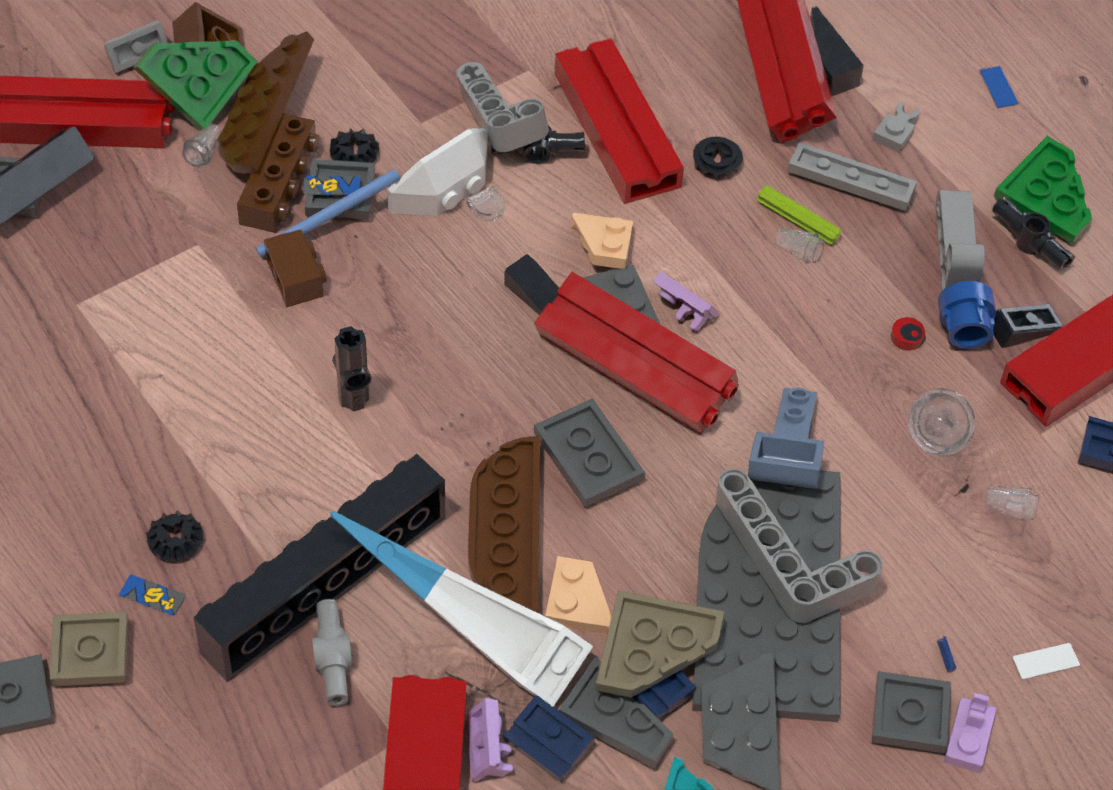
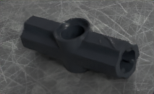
[332,326,372,411]

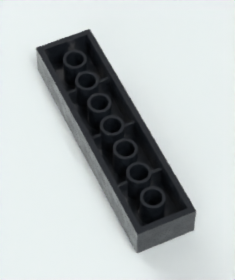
[193,454,445,682]

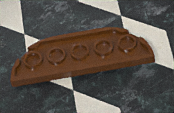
[218,31,314,173]
[468,436,540,613]

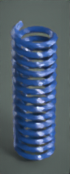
[937,636,956,672]

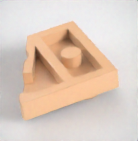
[571,213,633,269]
[545,556,612,634]

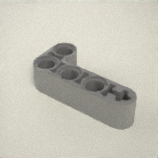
[456,62,549,152]
[936,190,985,291]

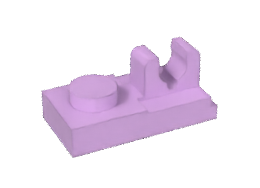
[653,271,719,332]
[944,693,997,773]
[467,698,513,782]

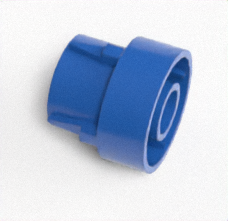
[938,281,996,349]

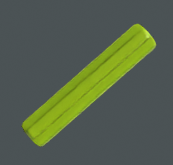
[757,185,841,245]

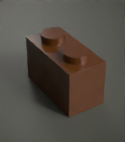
[264,229,327,308]

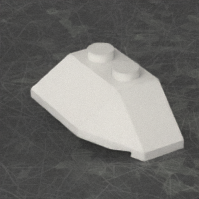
[387,128,488,216]

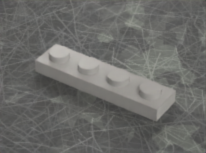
[788,142,917,211]

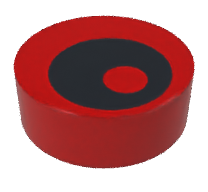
[891,317,925,350]

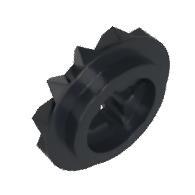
[329,127,379,163]
[692,136,743,178]
[146,509,204,562]

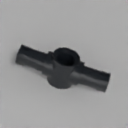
[491,125,585,164]
[992,197,1075,271]

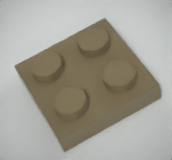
[50,612,128,686]

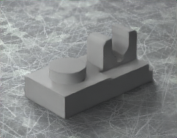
[104,20,168,73]

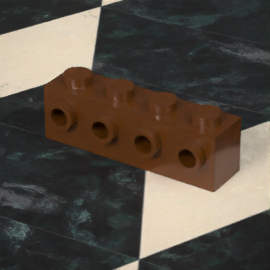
[237,113,320,233]

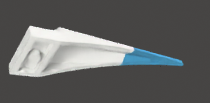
[330,512,593,706]

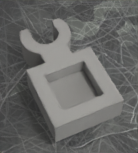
[872,102,920,153]

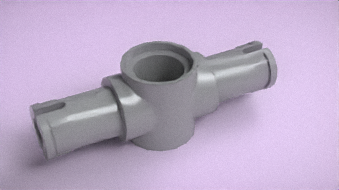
[312,599,352,706]

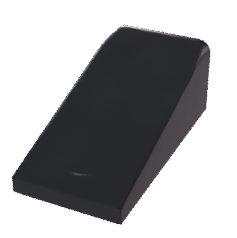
[504,254,559,315]
[993,304,1063,348]

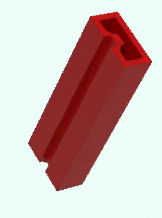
[737,0,837,144]
[554,38,684,204]
[0,76,175,149]
[534,271,739,435]
[1000,294,1113,427]
[383,675,467,790]

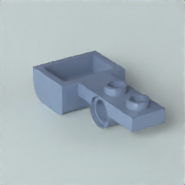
[748,388,825,489]

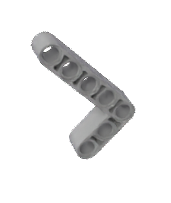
[716,468,883,623]

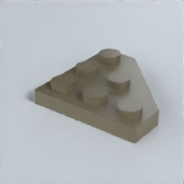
[595,590,724,698]

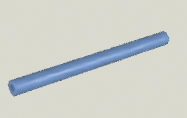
[256,169,401,259]

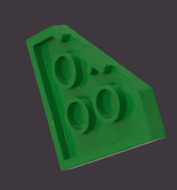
[133,40,258,131]
[994,136,1092,244]

